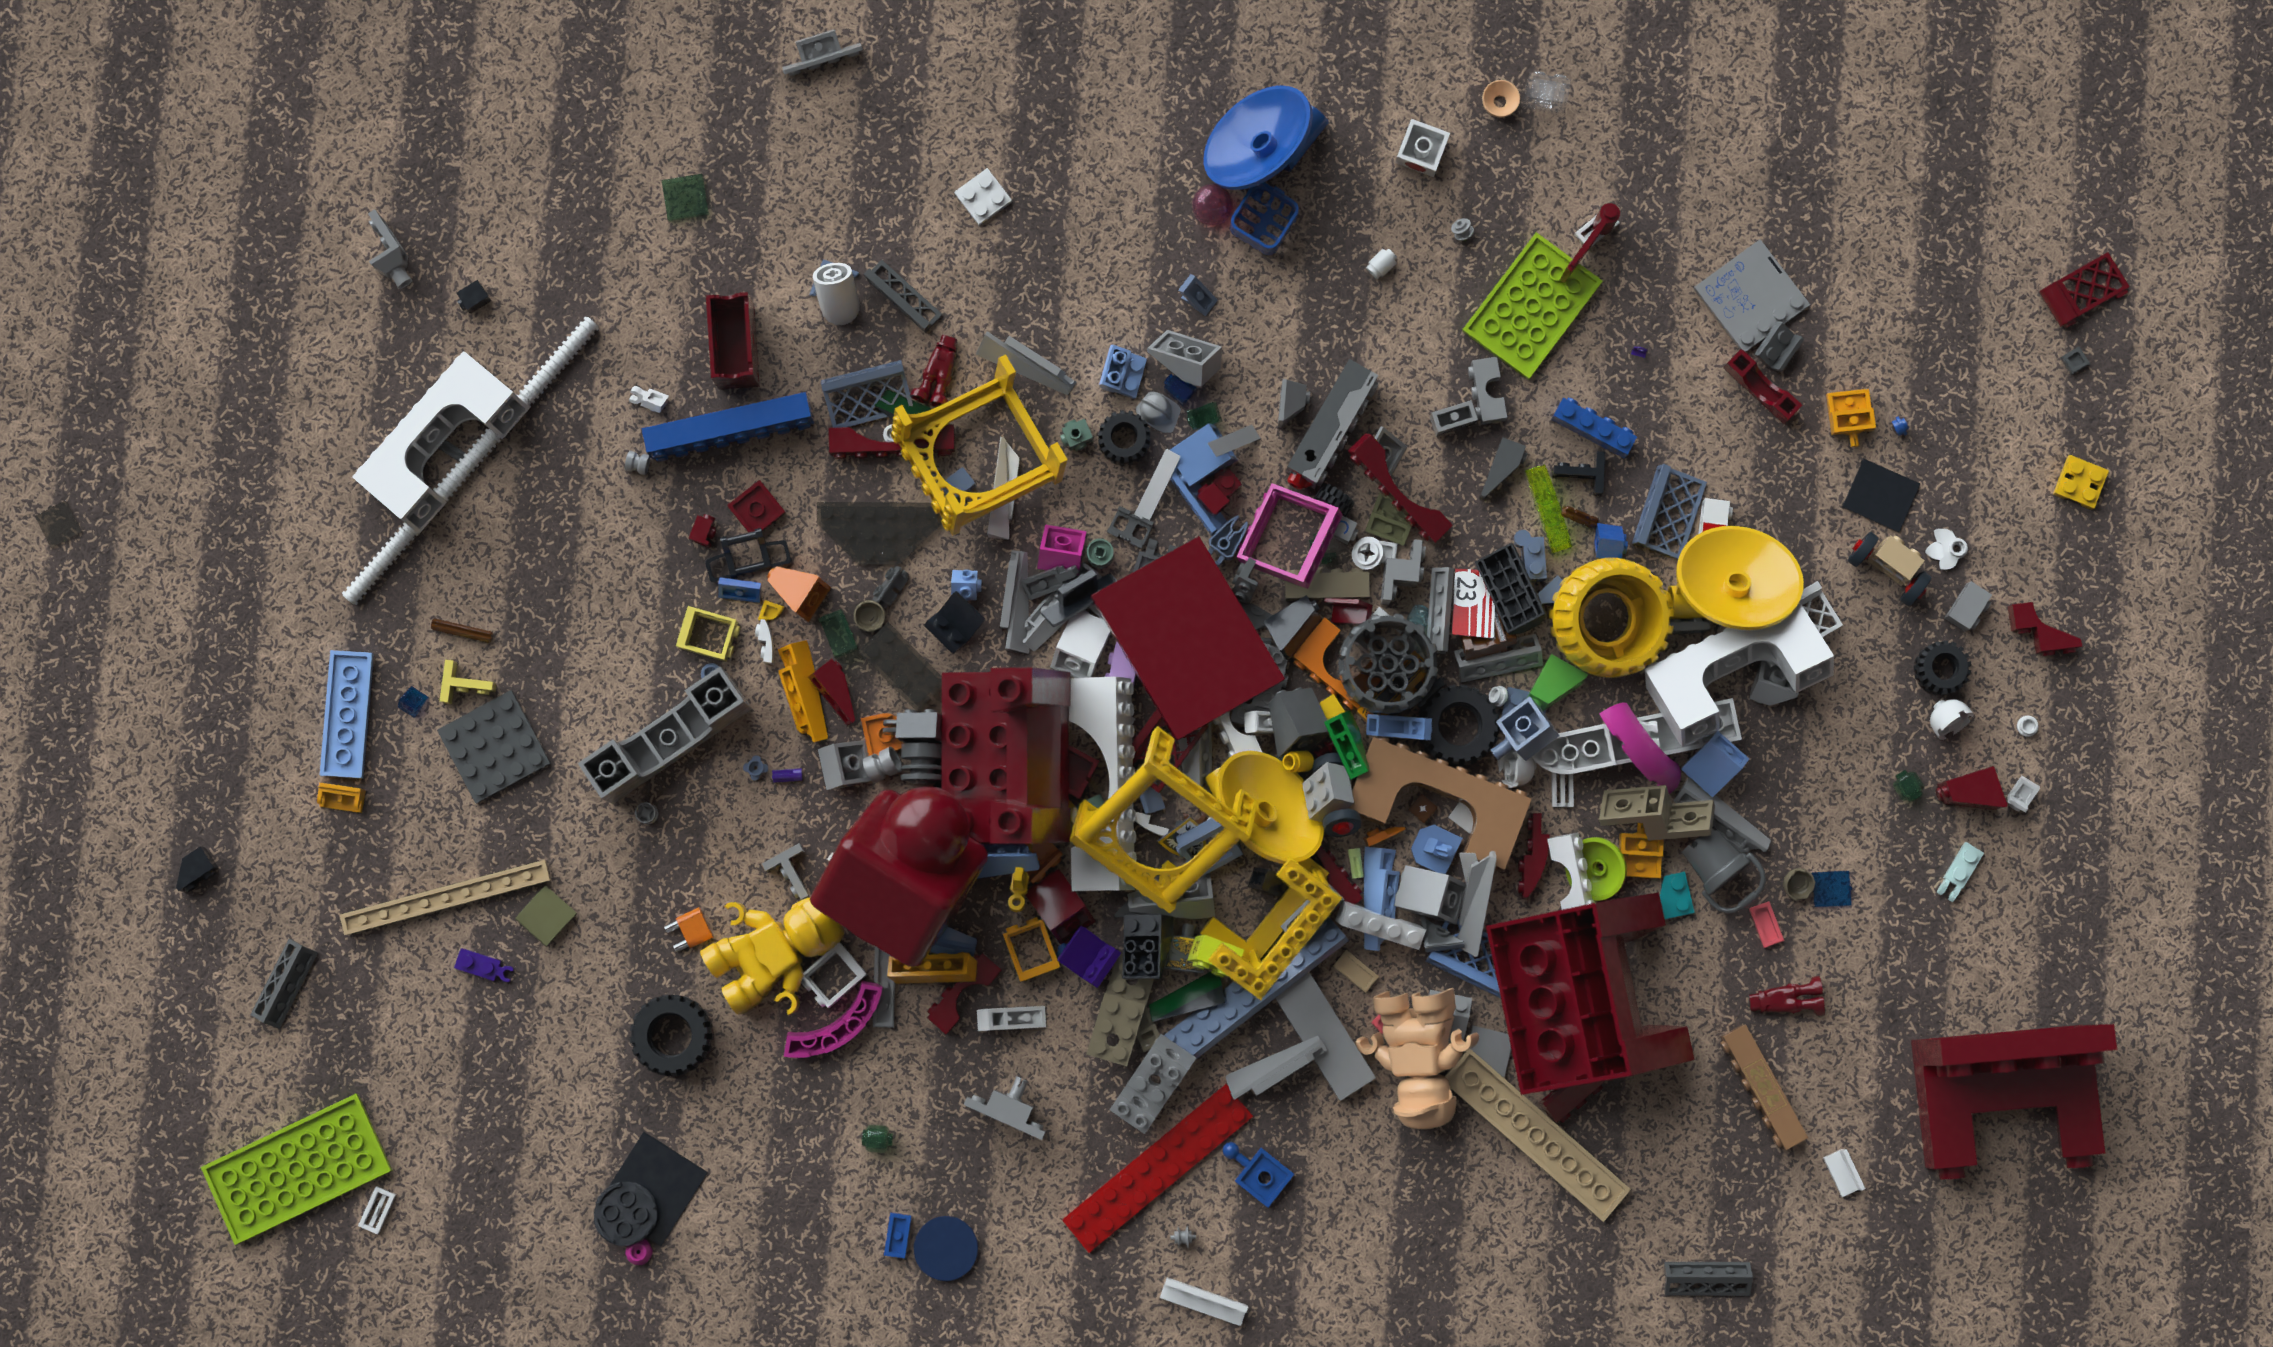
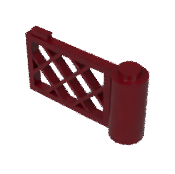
[1560,203,1620,283]
[2039,252,2130,328]

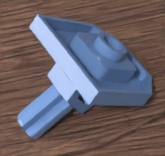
[1411,825,1463,874]

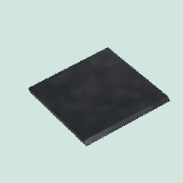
[609,1132,708,1246]

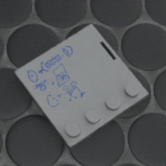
[1693,240,1810,352]

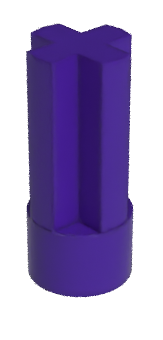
[772,768,803,783]

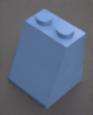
[1170,424,1238,487]

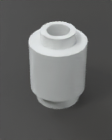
[1366,249,1397,279]

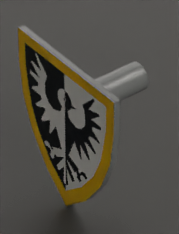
[1158,816,1206,856]

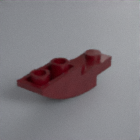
[1518,813,1550,898]

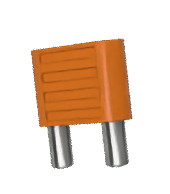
[664,907,713,952]

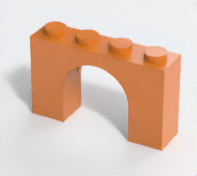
[1292,617,1389,710]

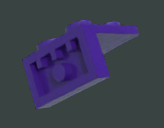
[1057,926,1121,988]

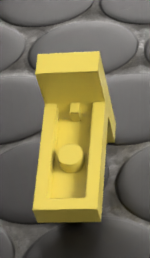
[440,660,496,704]

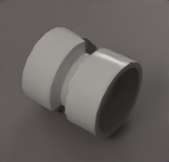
[863,747,902,783]

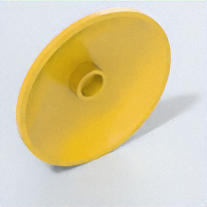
[1667,526,1804,630]
[1205,751,1324,864]

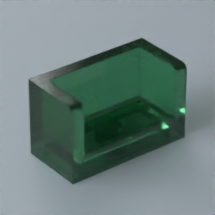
[818,609,859,659]

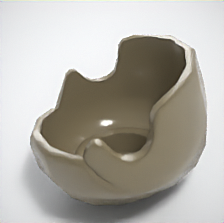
[853,600,885,632]
[1783,868,1815,901]

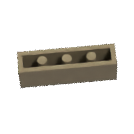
[1284,569,1370,601]

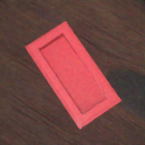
[1749,901,1784,948]

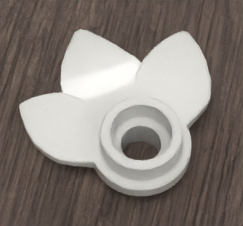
[1925,529,1968,570]

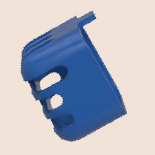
[1230,182,1299,256]

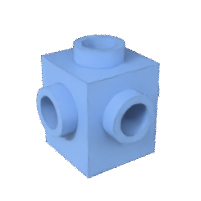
[951,570,982,600]

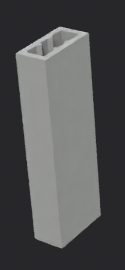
[1275,972,1376,1101]

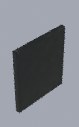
[1842,458,1920,533]

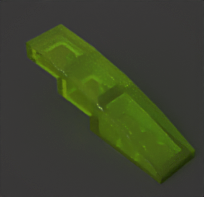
[1525,464,1572,553]

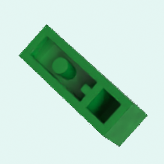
[1324,710,1370,780]

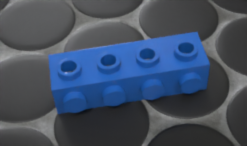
[1551,397,1637,459]

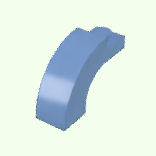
[1366,714,1432,740]

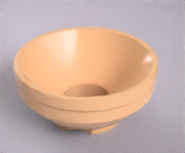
[1482,80,1520,118]

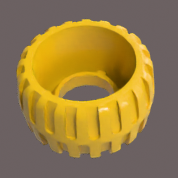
[1549,558,1674,678]

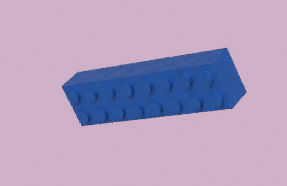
[641,392,815,462]

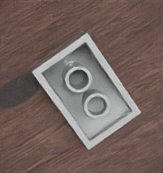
[1147,330,1222,387]

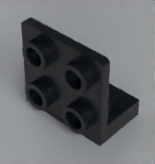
[923,591,985,654]

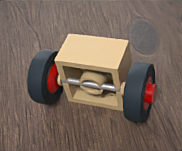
[1848,532,1932,606]

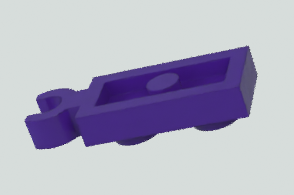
[454,948,515,982]

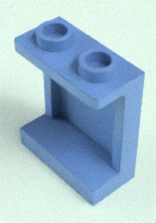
[1681,731,1749,797]

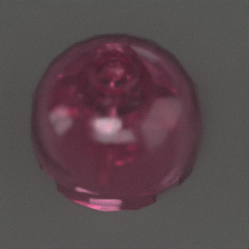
[1192,184,1233,226]

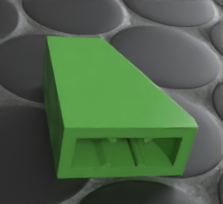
[1526,654,1588,711]

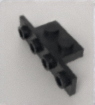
[1041,570,1117,627]

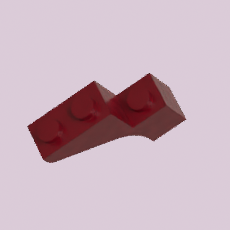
[2008,602,2082,657]

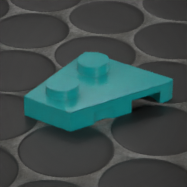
[1659,872,1695,919]

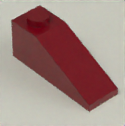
[808,658,855,726]

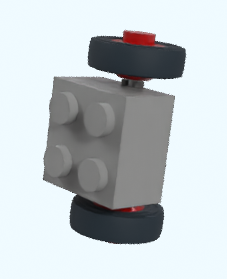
[1302,753,1361,837]

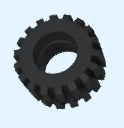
[1098,410,1150,466]
[1913,641,1972,695]

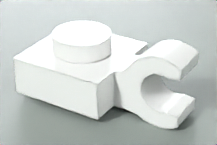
[629,386,669,413]

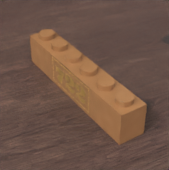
[1720,1024,1808,1150]

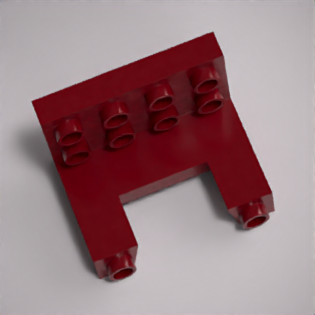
[942,667,1071,844]
[1486,892,1695,1095]
[1911,1024,2118,1180]

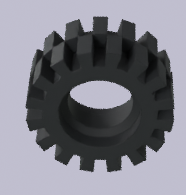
[1314,483,1355,517]

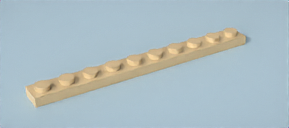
[340,860,551,935]

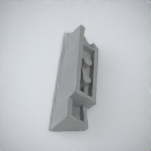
[976,332,1076,395]
[1000,550,1029,654]
[1023,562,1102,651]
[1673,777,1771,853]
[1457,851,1496,957]

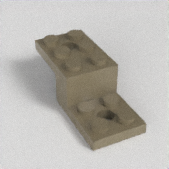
[1599,785,1715,841]
[1086,954,1154,1067]

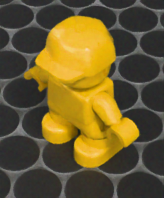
[700,897,844,1015]

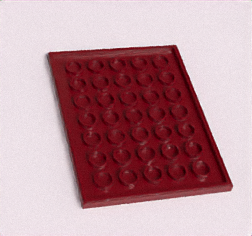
[1091,536,1285,741]

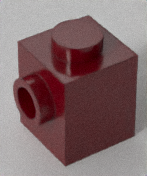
[1213,468,1242,498]
[1197,483,1230,518]

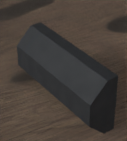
[1475,542,1547,635]

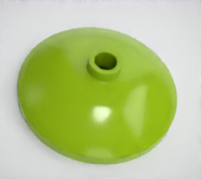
[1565,837,1627,901]

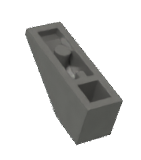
[1480,438,1528,500]

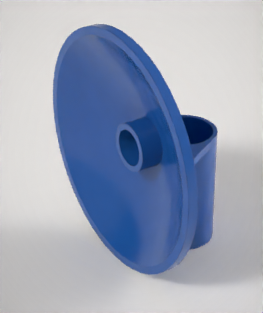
[1204,86,1329,190]

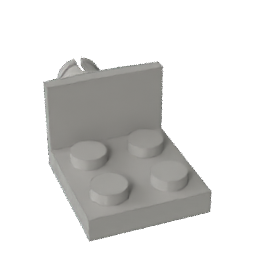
[368,209,412,289]

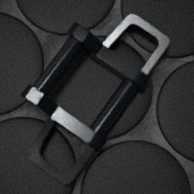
[705,527,792,582]

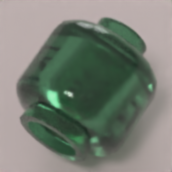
[1893,770,1925,803]
[862,1124,893,1153]

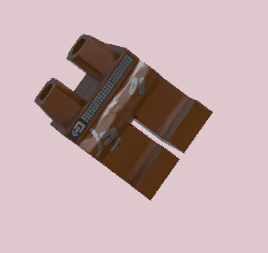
[1459,610,1517,661]

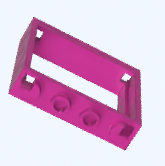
[1237,483,1343,589]

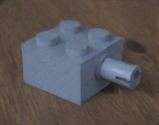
[1491,696,1560,761]

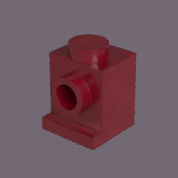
[688,514,717,548]

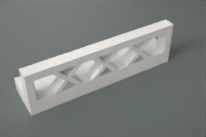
[1160,1277,1248,1326]

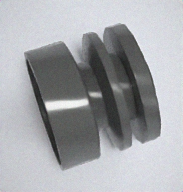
[901,743,942,785]

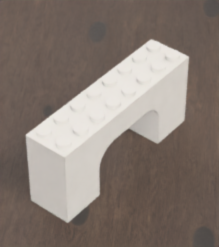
[353,351,530,533]
[1645,601,1834,748]

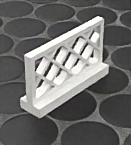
[1766,581,1843,668]

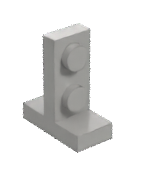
[762,843,810,900]

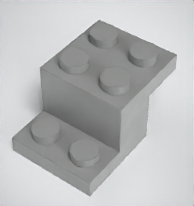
[1380,539,1426,605]

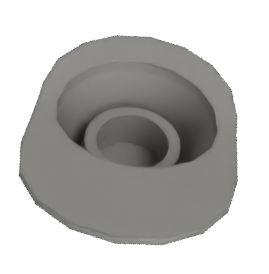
[1136,392,1181,433]

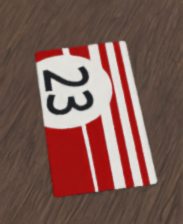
[1452,569,1495,638]

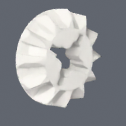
[1352,537,1384,570]

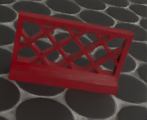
[1132,709,1209,793]

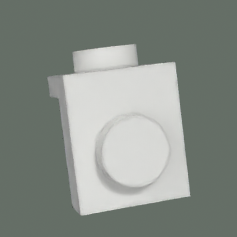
[2007,775,2040,813]

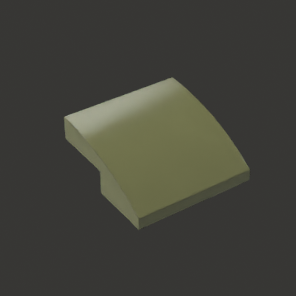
[1365,492,1411,546]
[515,885,577,947]

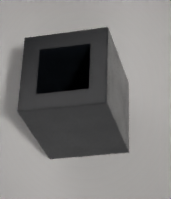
[456,280,492,314]

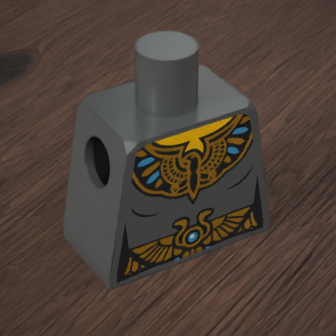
[1164,924,1204,974]

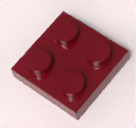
[727,480,786,533]

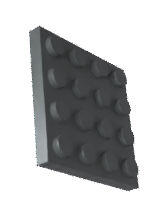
[437,690,551,804]

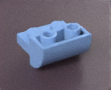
[1099,345,1147,398]

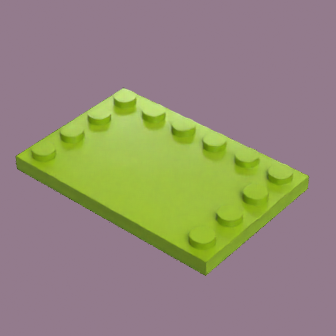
[1462,232,1603,380]

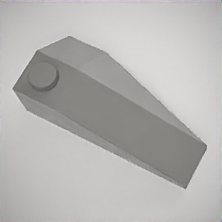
[1127,873,1215,919]

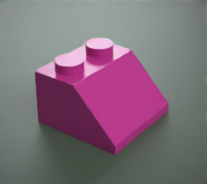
[1037,525,1087,576]

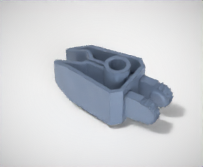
[1208,515,1248,568]

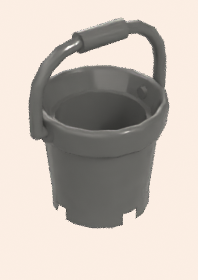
[1681,826,1766,913]

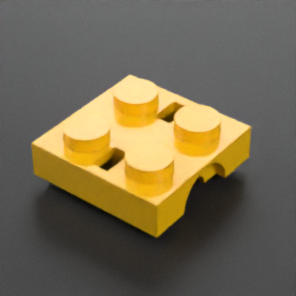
[2053,455,2109,510]

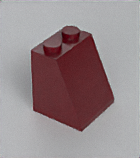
[1935,766,2008,810]
[1026,869,1096,944]

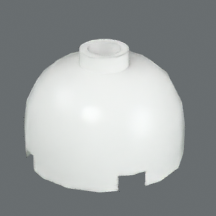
[1930,699,1974,740]
[1498,749,1537,788]

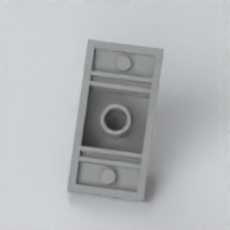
[964,1076,1046,1140]

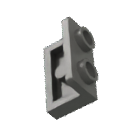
[1232,557,1259,605]

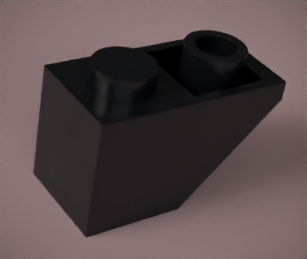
[176,846,219,893]

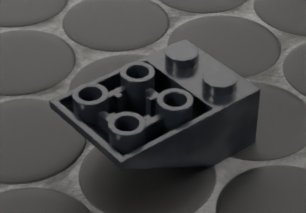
[1122,914,1174,979]

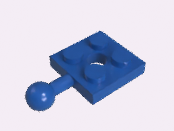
[1223,1142,1294,1207]

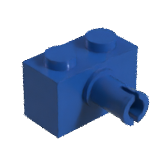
[1594,523,1628,558]

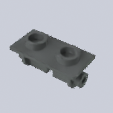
[872,566,909,609]

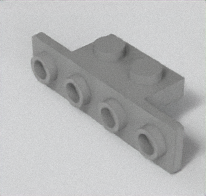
[782,29,863,76]

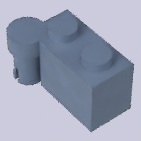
[1514,530,1547,582]

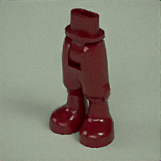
[910,335,957,407]
[1749,976,1825,1016]

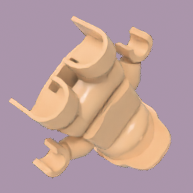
[1356,988,1479,1129]

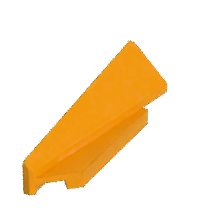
[778,640,828,742]

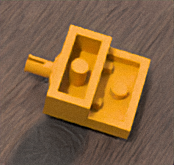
[1826,389,1876,447]
[1619,822,1664,879]

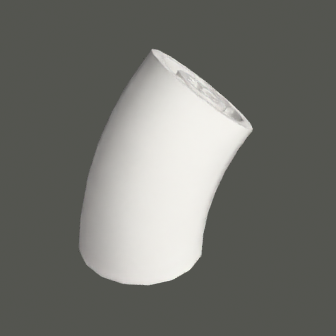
[813,263,860,325]

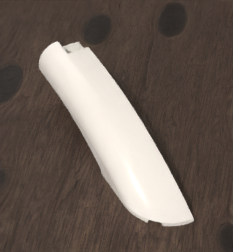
[1532,698,1742,774]

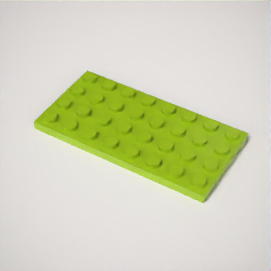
[201,1093,393,1245]

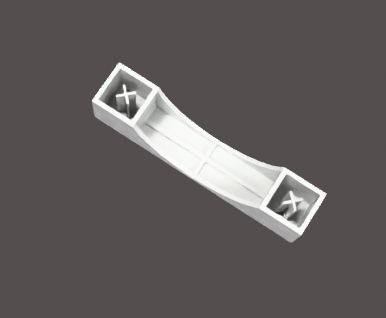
[1069,677,1137,891]

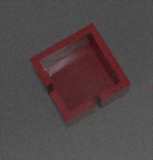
[1069,745,1100,800]

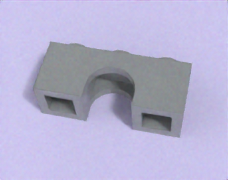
[1468,357,1507,425]

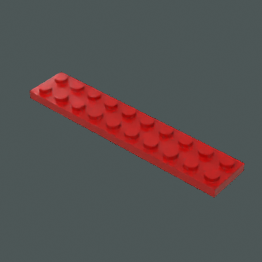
[1062,1084,1253,1253]

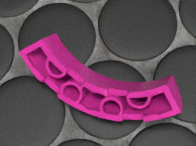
[1599,703,1681,794]
[784,980,883,1058]

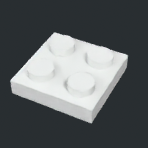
[954,168,1012,226]

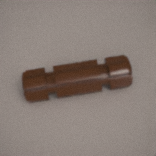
[1561,506,1599,528]

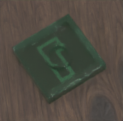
[661,174,709,221]

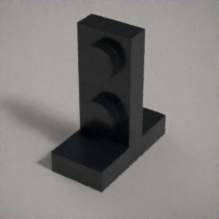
[1552,451,1605,496]
[1247,867,1290,898]

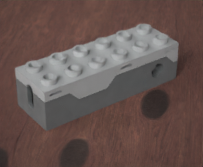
[1286,359,1379,490]

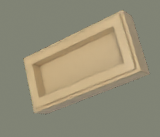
[1333,950,1379,993]

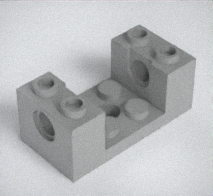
[1110,1034,1196,1134]

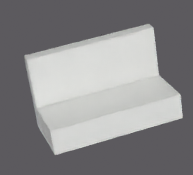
[1823,1149,1865,1197]

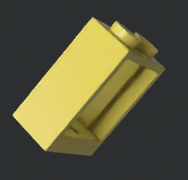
[676,606,740,662]

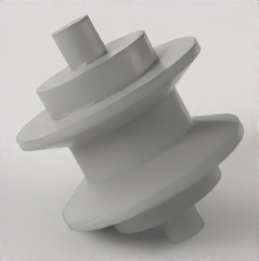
[1451,218,1474,241]
[1170,1226,1196,1248]

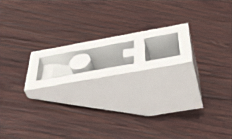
[977,1006,1046,1031]

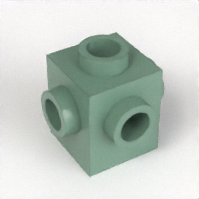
[1060,418,1093,451]

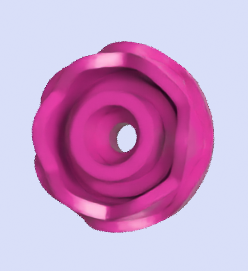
[625,1240,653,1265]

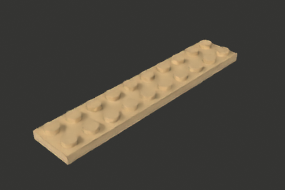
[1445,1049,1631,1222]

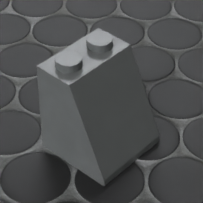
[1269,687,1329,757]

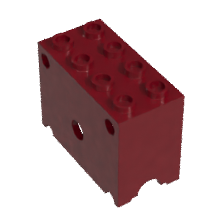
[706,292,760,390]

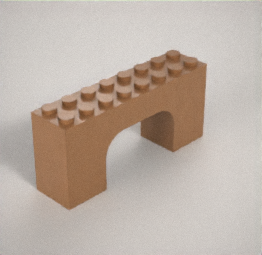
[1348,736,1532,872]

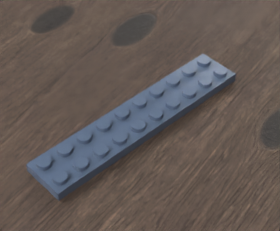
[1164,916,1349,1061]

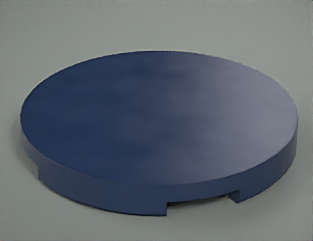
[914,1216,978,1281]

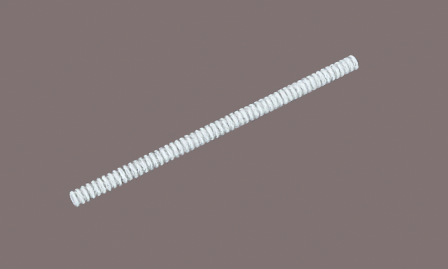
[342,317,599,605]

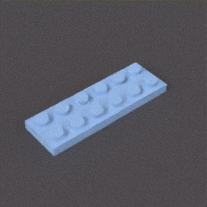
[320,650,374,779]

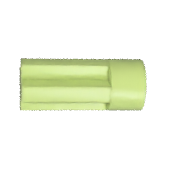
[1348,848,1364,879]

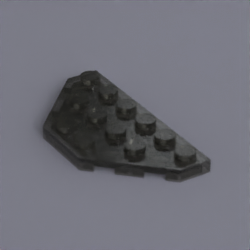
[817,502,942,565]

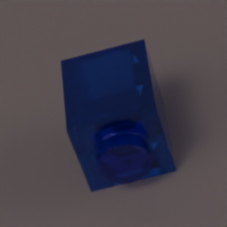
[1163,374,1196,407]

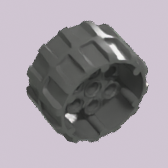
[1337,613,1439,716]

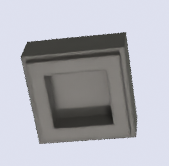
[2060,347,2090,375]

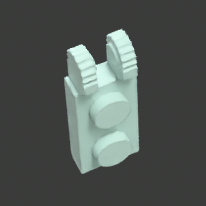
[1937,842,1984,902]

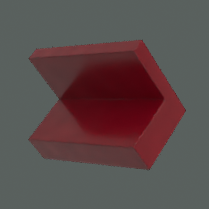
[1324,598,1373,625]

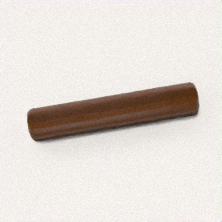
[431,619,493,643]

